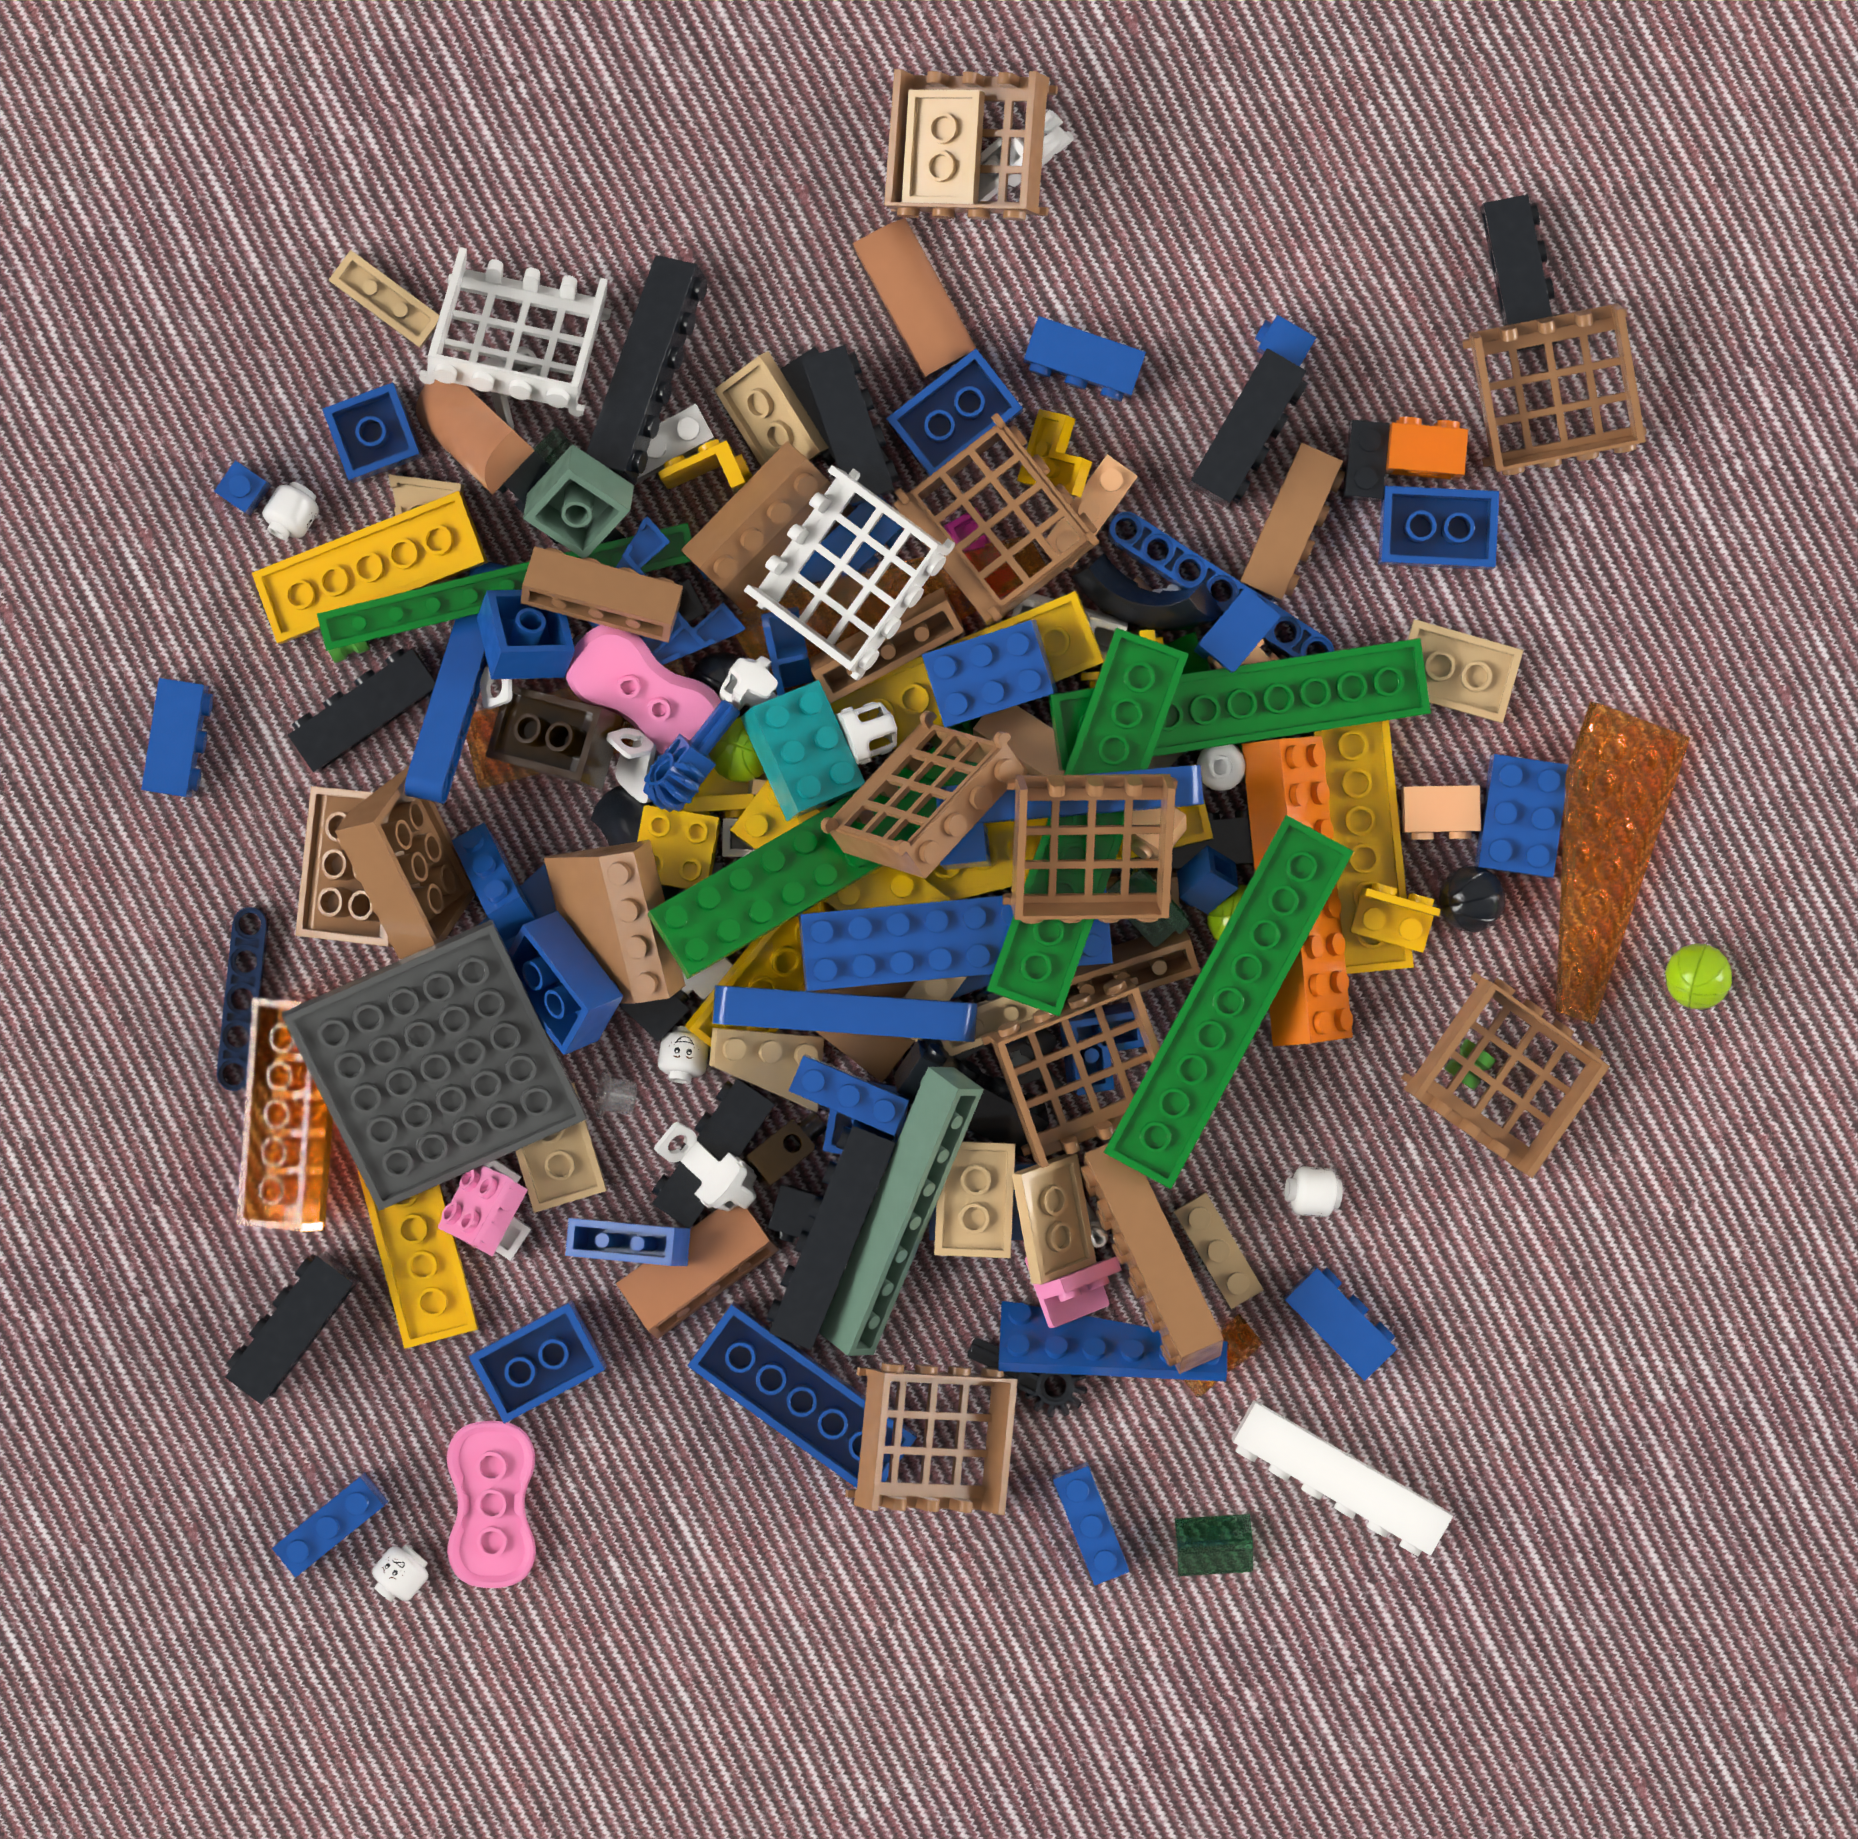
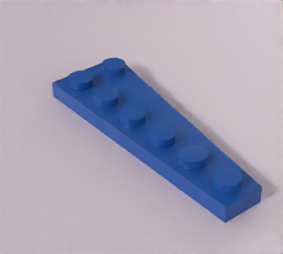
[998,1301,1228,1382]

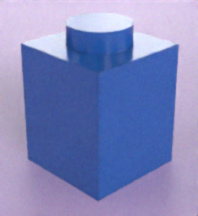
[1255,315,1317,367]
[214,460,272,516]
[1177,845,1238,914]

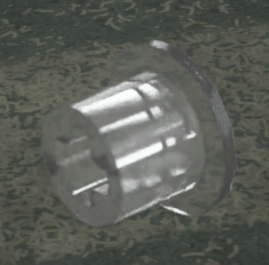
[595,1069,637,1118]

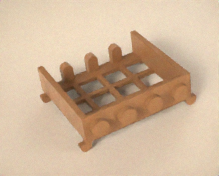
[884,69,1058,221]
[1462,303,1647,475]
[893,413,1100,627]
[821,711,1025,879]
[1002,774,1178,924]
[1401,972,1610,1178]
[981,976,1160,1168]
[845,1362,1018,1515]

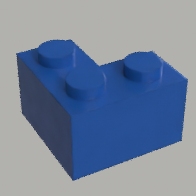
[1059,1002,1145,1096]

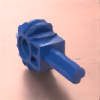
[643,700,740,812]

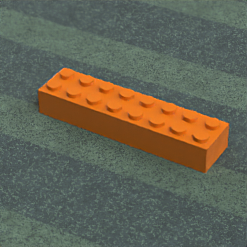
[1242,736,1353,1047]

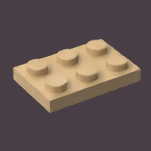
[902,90,985,204]
[714,351,829,467]
[1407,619,1523,723]
[515,1082,607,1213]
[934,1141,1016,1258]
[1012,1153,1097,1285]

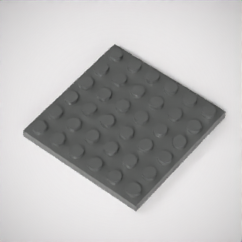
[282,920,587,1211]

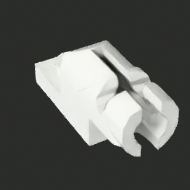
[978,110,1074,201]

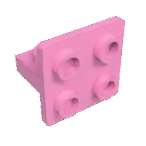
[438,1165,528,1256]
[1025,1257,1122,1328]

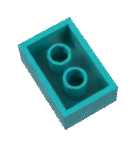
[740,680,865,821]

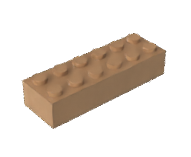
[1081,1143,1224,1374]

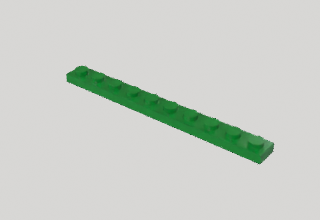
[317,523,692,651]

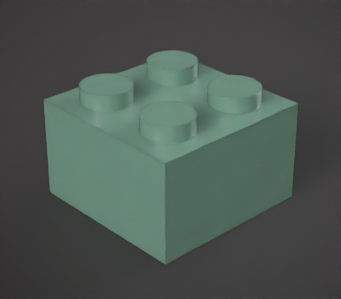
[523,444,634,558]

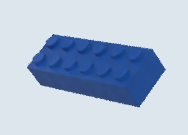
[688,1301,917,1488]

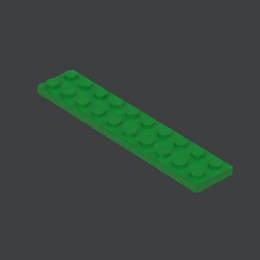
[986,628,1189,1017]
[1048,638,1431,771]
[647,727,978,979]
[1103,815,1354,1189]

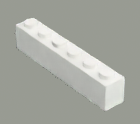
[1231,1400,1453,1556]

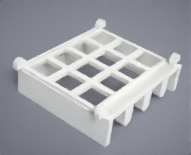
[419,247,612,417]
[744,466,955,681]

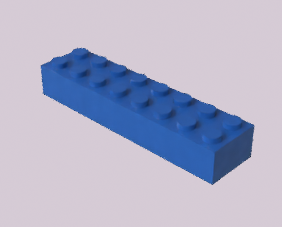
[799,888,1113,991]

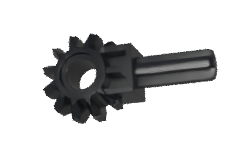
[967,1338,1087,1418]

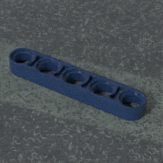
[216,907,269,1091]

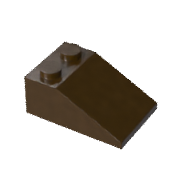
[485,685,623,790]

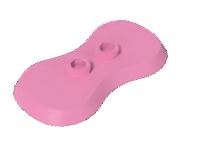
[566,625,721,756]
[447,1421,536,1588]

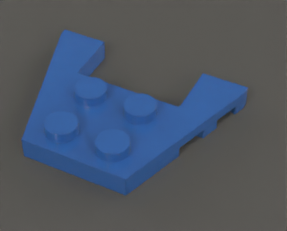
[588,516,746,665]

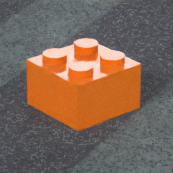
[1385,417,1469,481]

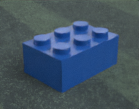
[886,349,1023,476]
[1378,486,1499,570]
[922,619,1058,728]
[1474,754,1570,878]
[508,911,624,1055]
[468,1300,607,1424]

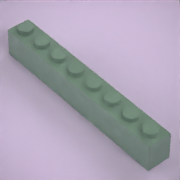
[819,1067,984,1356]

